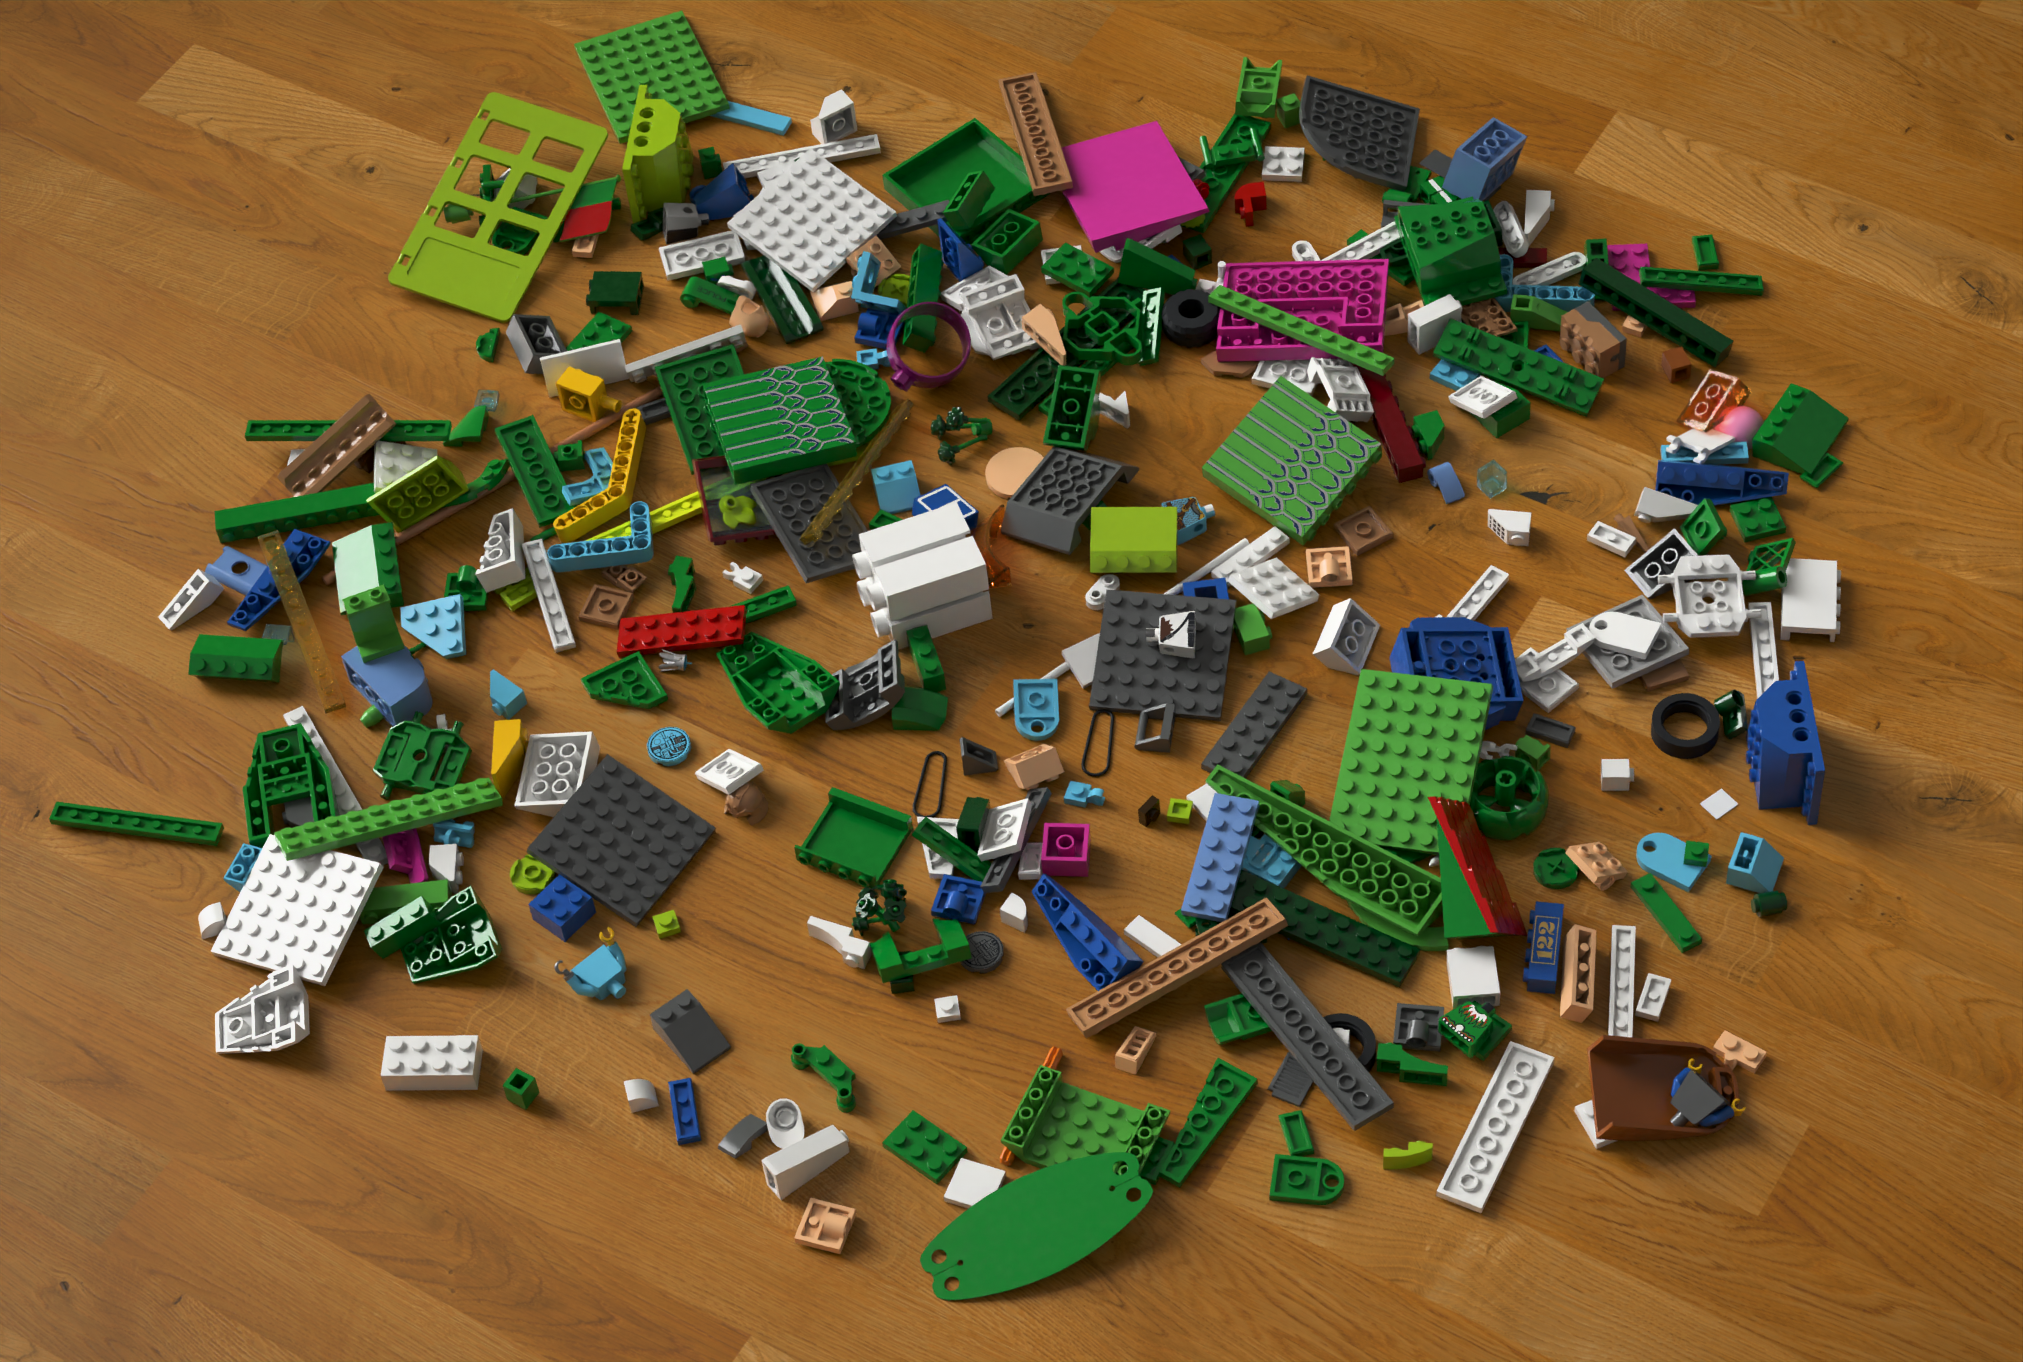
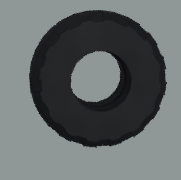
[1161,289,1220,348]

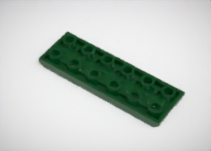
[740,255,824,344]

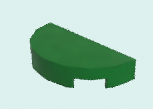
[476,328,501,362]

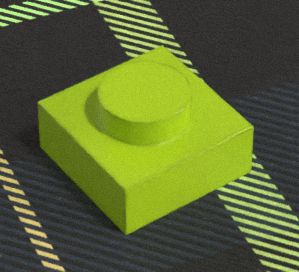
[1167,798,1193,824]
[652,910,681,939]

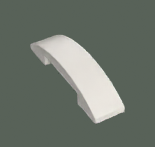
[1515,623,1595,682]

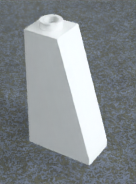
[761,1125,849,1200]

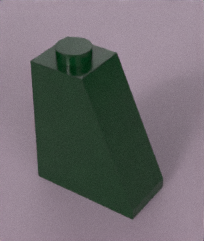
[956,797,991,853]

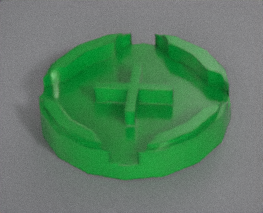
[1533,848,1579,889]

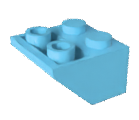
[1726,832,1784,893]

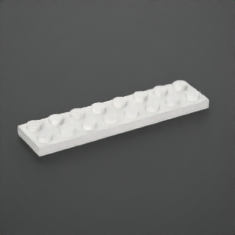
[1436,1041,1554,1213]

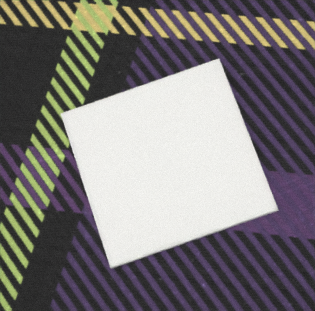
[1700,788,1738,819]

